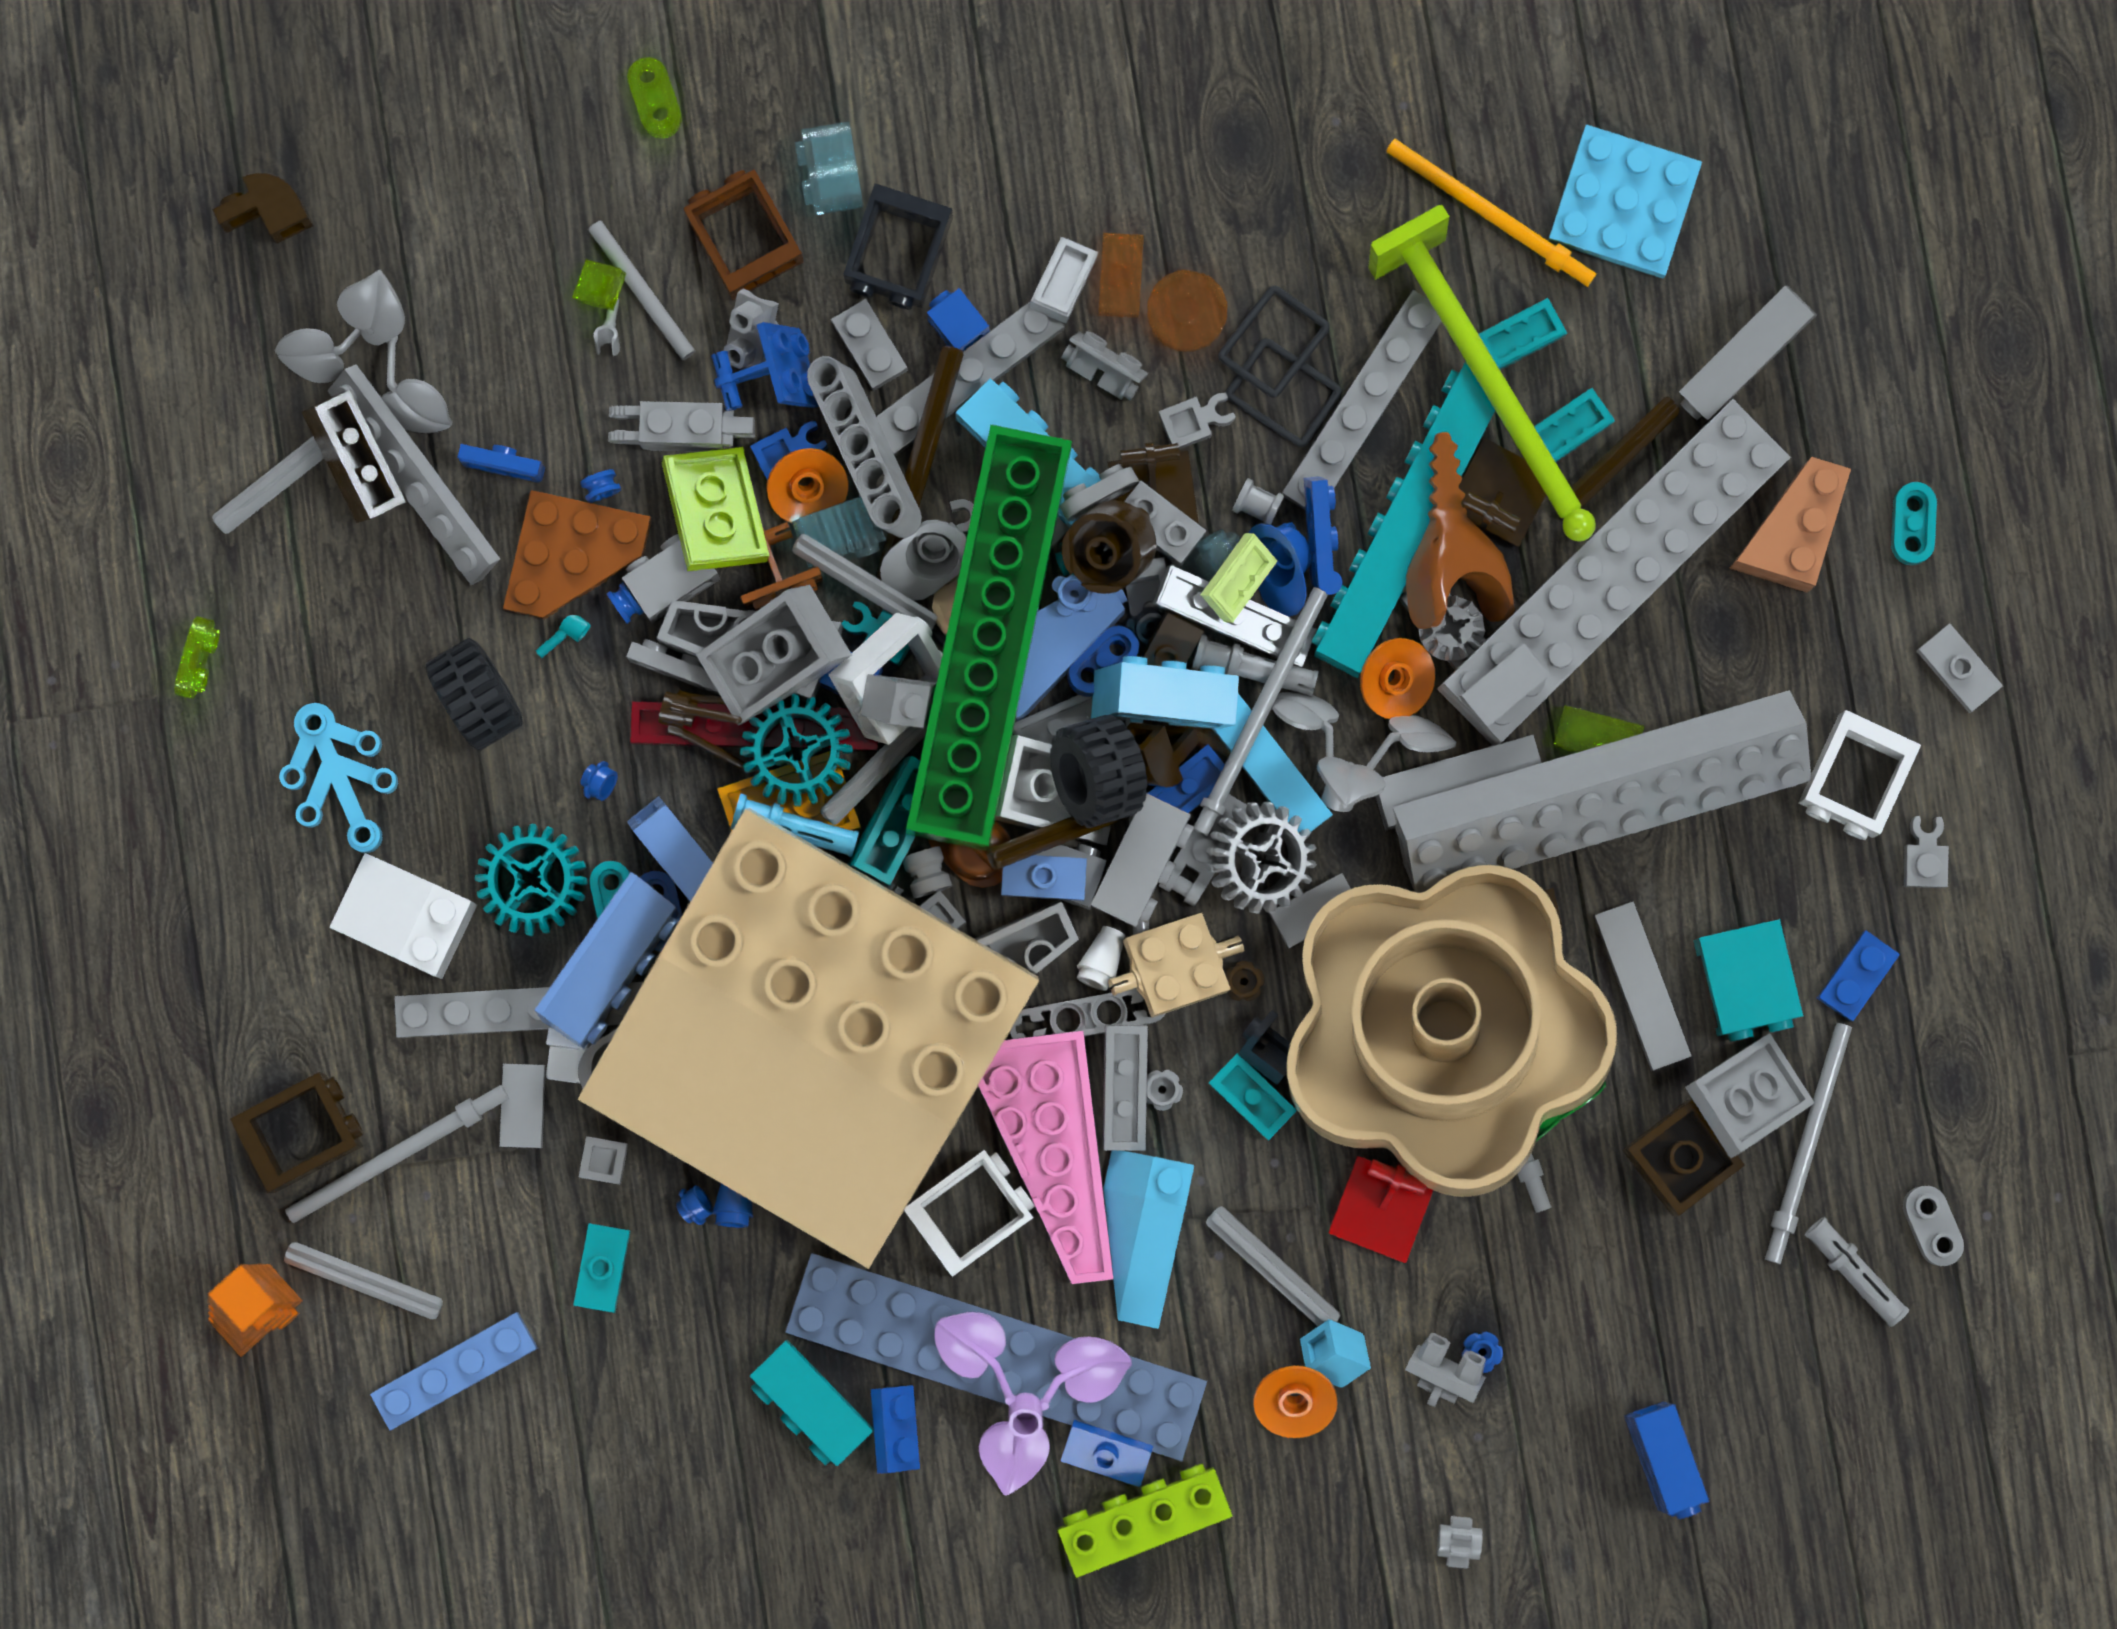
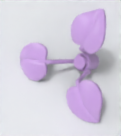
[935,1312,1132,1496]

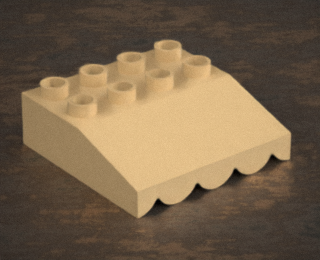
[578,808,1039,1269]

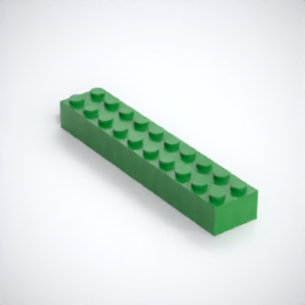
[906,424,1072,851]

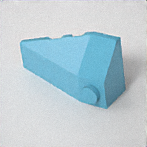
[1103,1150,1194,1329]

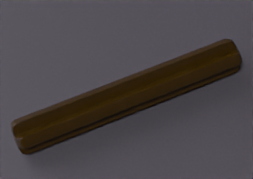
[1571,396,1681,509]
[986,816,1130,870]

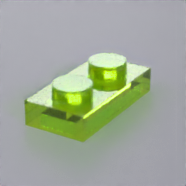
[1553,705,1644,753]

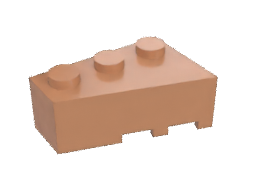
[1730,457,1851,593]

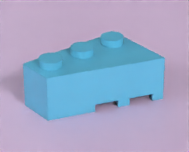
[1091,656,1239,729]

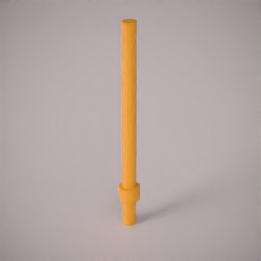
[1386,139,1597,287]

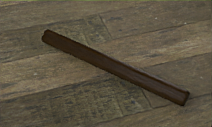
[876,346,964,581]

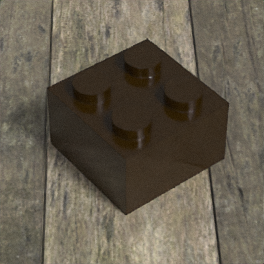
[1622,1099,1745,1216]

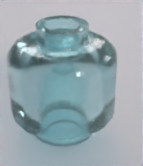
[1194,529,1241,582]

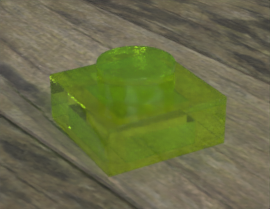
[572,260,627,311]

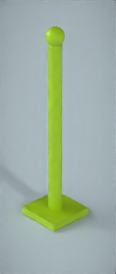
[1368,205,1596,542]

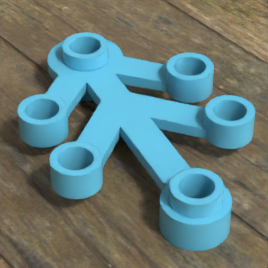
[279,703,398,853]

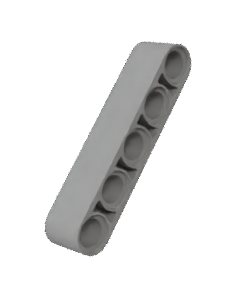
[807,356,922,538]

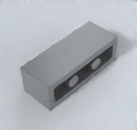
[1091,794,1194,928]

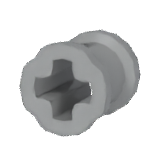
[1232,478,1285,525]

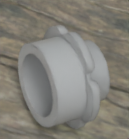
[1146,1070,1183,1111]

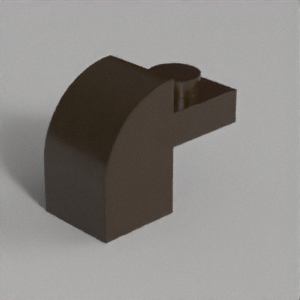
[212,173,314,244]
[1126,723,1199,787]

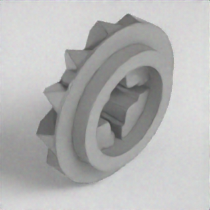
[1419,595,1485,661]

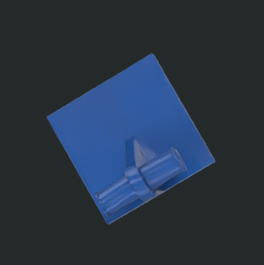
[711,322,819,411]

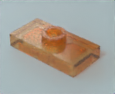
[1098,233,1144,318]

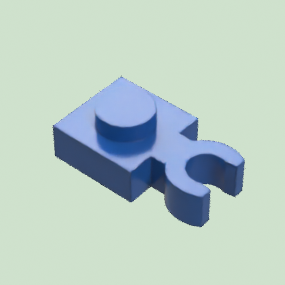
[750,421,828,481]

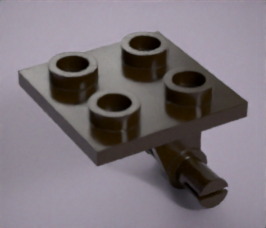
[1459,438,1546,548]
[1107,442,1199,524]

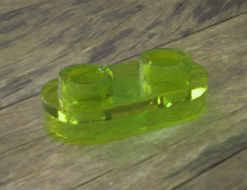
[627,57,682,138]
[174,616,220,699]

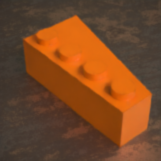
[208,1264,303,1357]

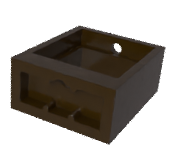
[230,1072,364,1193]

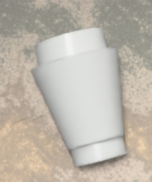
[1077,926,1125,991]

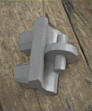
[723,289,779,369]
[1405,1333,1486,1407]

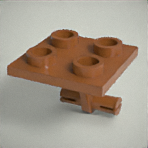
[741,521,823,611]

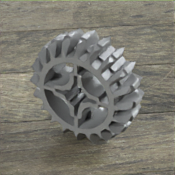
[1206,802,1317,914]

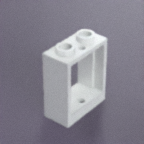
[828,613,943,745]
[1798,710,1921,840]
[904,1150,1035,1277]

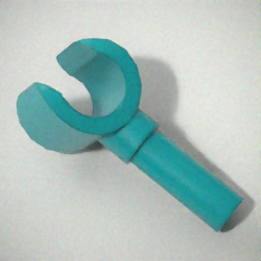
[535,615,591,658]

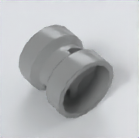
[902,846,952,898]

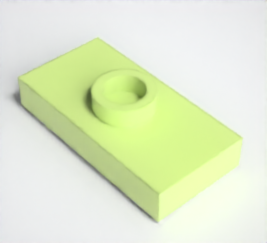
[1200,533,1277,623]

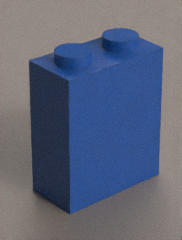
[1624,1402,1709,1519]

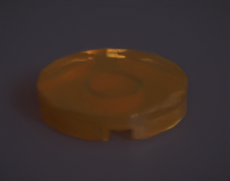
[1147,270,1228,352]

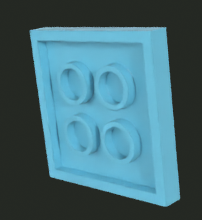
[1548,124,1702,279]

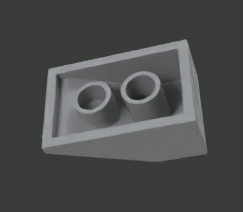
[696,585,852,725]

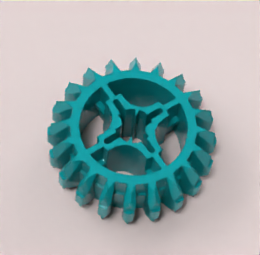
[740,694,853,807]
[475,824,588,936]

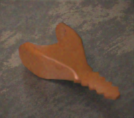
[1406,432,1515,629]

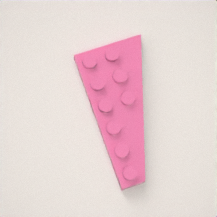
[978,1031,1113,1284]

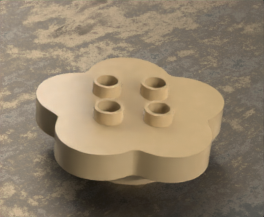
[1287,865,1617,1197]

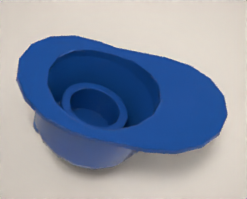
[1249,523,1312,617]

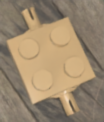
[1108,912,1244,1018]

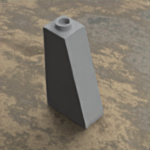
[1679,286,1817,421]

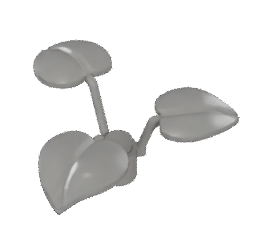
[275,270,453,433]
[1272,692,1457,812]

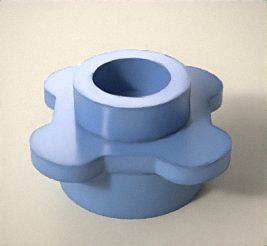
[1052,576,1097,617]

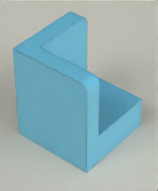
[1300,1319,1371,1387]

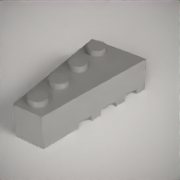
[657,600,843,702]
[974,899,1079,974]

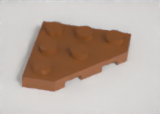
[503,490,652,620]

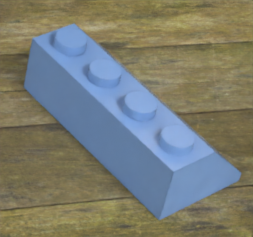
[535,872,679,1049]

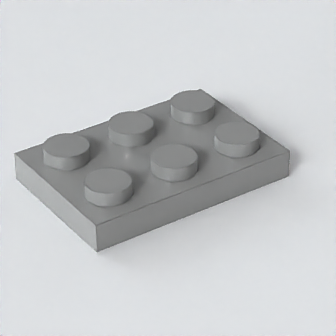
[1685,1033,1815,1159]

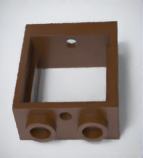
[683,169,804,301]

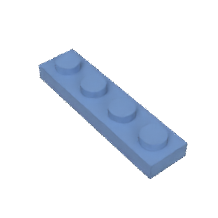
[370,1312,538,1431]

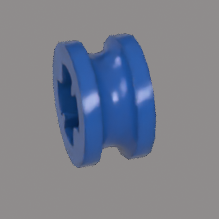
[580,469,622,503]
[606,582,644,624]

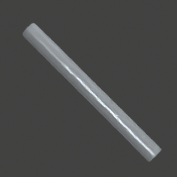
[588,221,695,360]

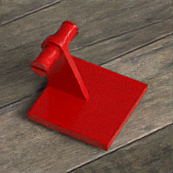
[1328,1156,1434,1263]

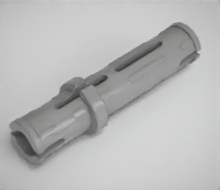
[1805,1217,1909,1327]

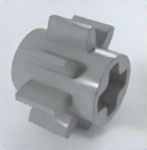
[1437,1516,1482,1569]

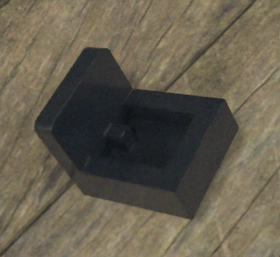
[1238,1010,1291,1085]

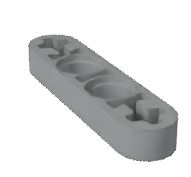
[1010,988,1166,1039]

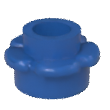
[581,761,618,801]
[676,1186,713,1225]
[1462,1332,1503,1373]

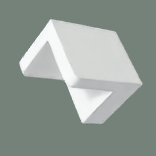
[546,1028,592,1084]

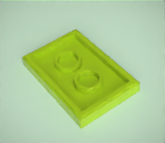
[661,447,769,571]

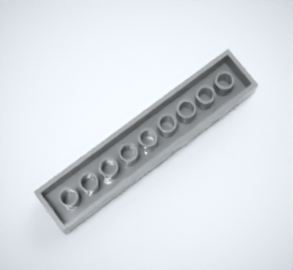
[1437,399,1791,746]
[1393,690,1812,893]

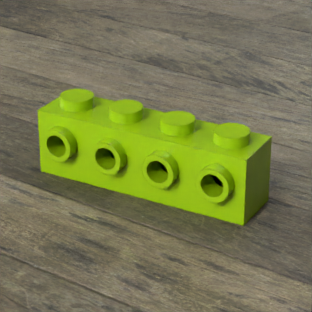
[1058,1463,1233,1578]

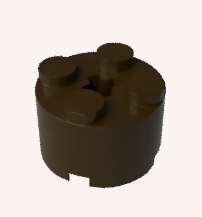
[1062,500,1157,594]

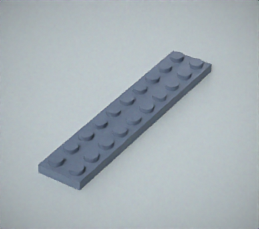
[785,1253,1207,1461]

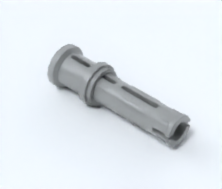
[1191,634,1318,697]

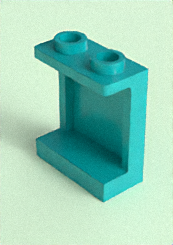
[1693,919,1803,1042]

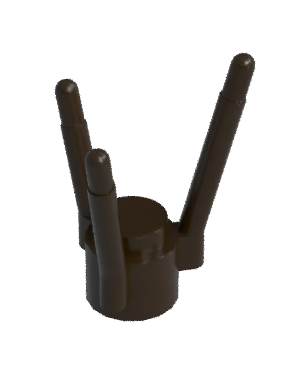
[658,690,745,769]

